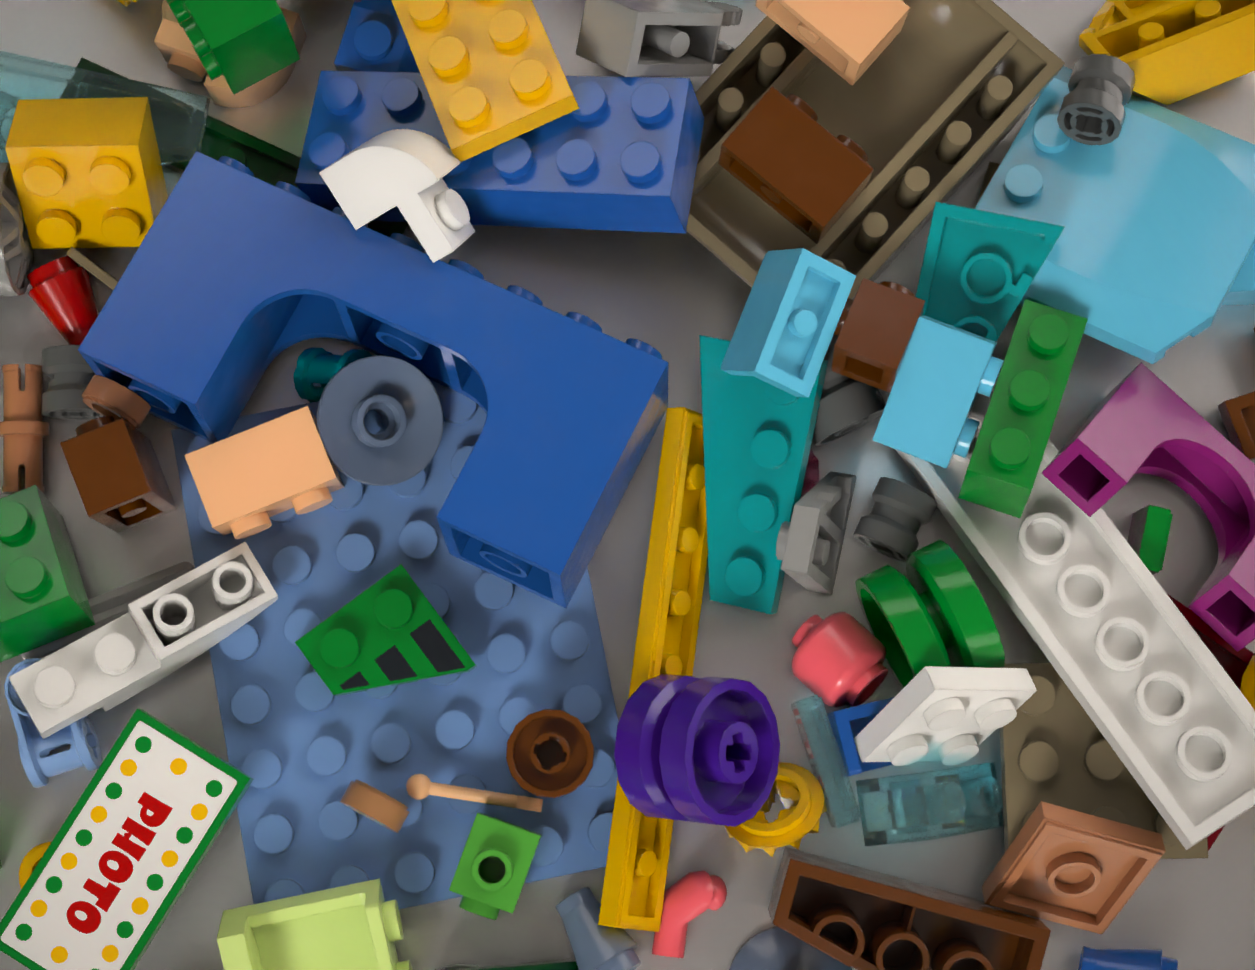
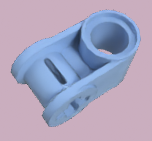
[4,658,102,788]

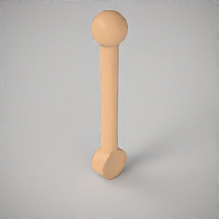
[406,774,543,812]

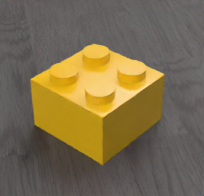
[5,97,168,249]

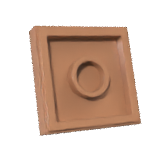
[982,801,1166,934]

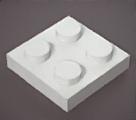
[854,666,1037,766]

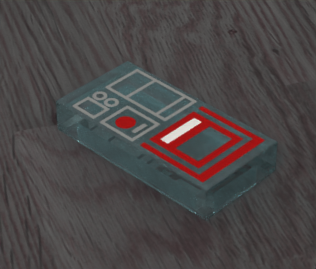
[790,695,862,828]

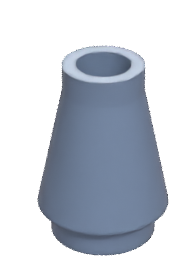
[555,887,642,970]

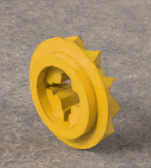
[724,762,827,857]

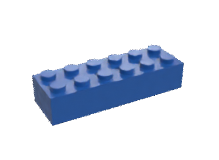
[295,71,704,234]

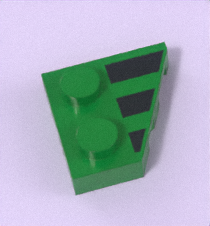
[295,564,477,696]

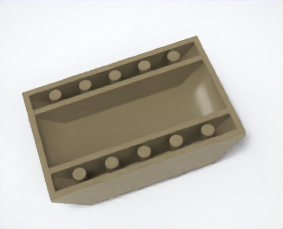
[686,0,1065,300]

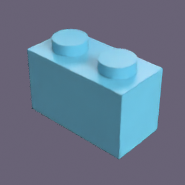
[872,315,1004,469]

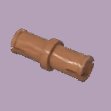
[0,364,49,494]

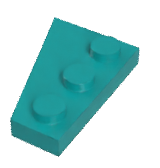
[915,202,1065,342]

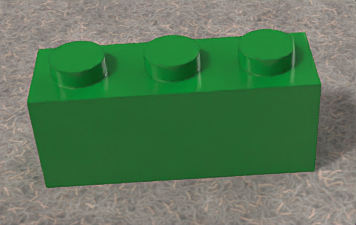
[958,299,1088,518]

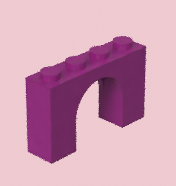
[1042,362,1255,652]

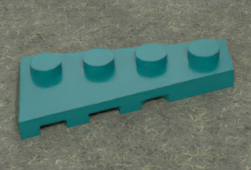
[699,335,829,615]

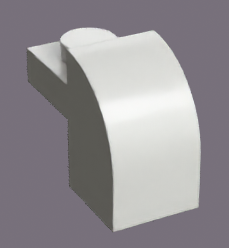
[319,129,476,263]

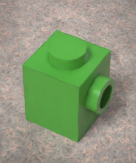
[449,812,542,920]

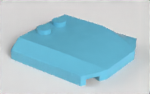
[975,66,1255,364]

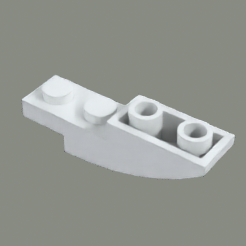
[8,542,278,739]

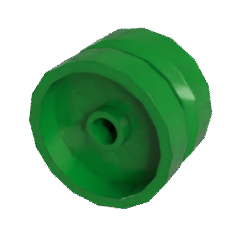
[855,539,1005,689]

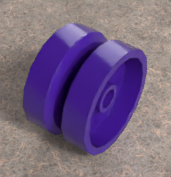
[614,674,780,827]

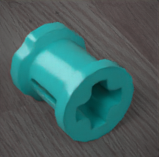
[293,347,373,403]

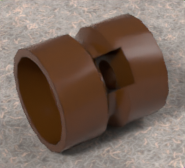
[506,709,594,798]

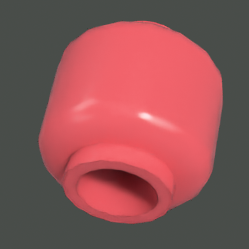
[791,612,888,708]

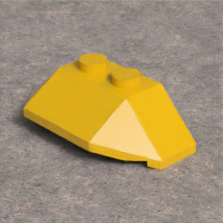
[1079,0,1255,106]

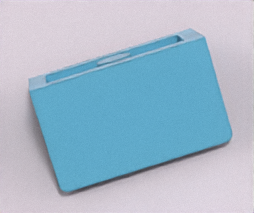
[721,248,856,398]

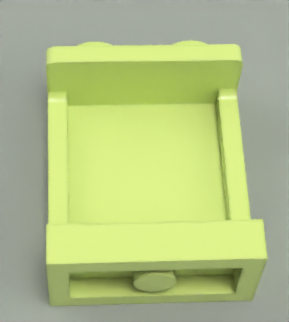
[217,878,413,970]

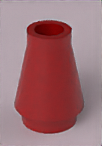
[27,255,99,345]

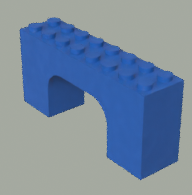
[78,151,669,608]

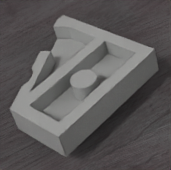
[776,471,856,595]

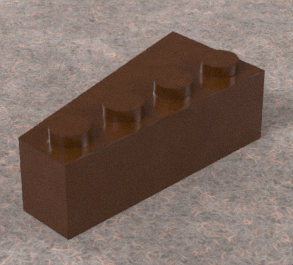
[768,846,1051,970]

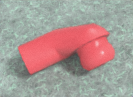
[652,870,727,958]

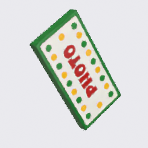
[0,708,254,970]

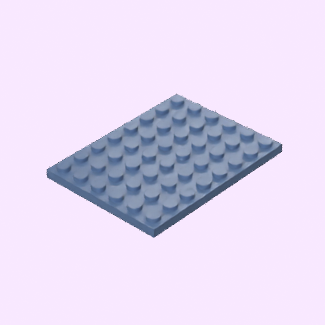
[171,379,618,909]

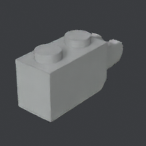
[576,0,743,77]

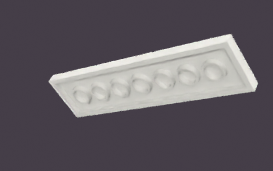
[895,373,1255,850]

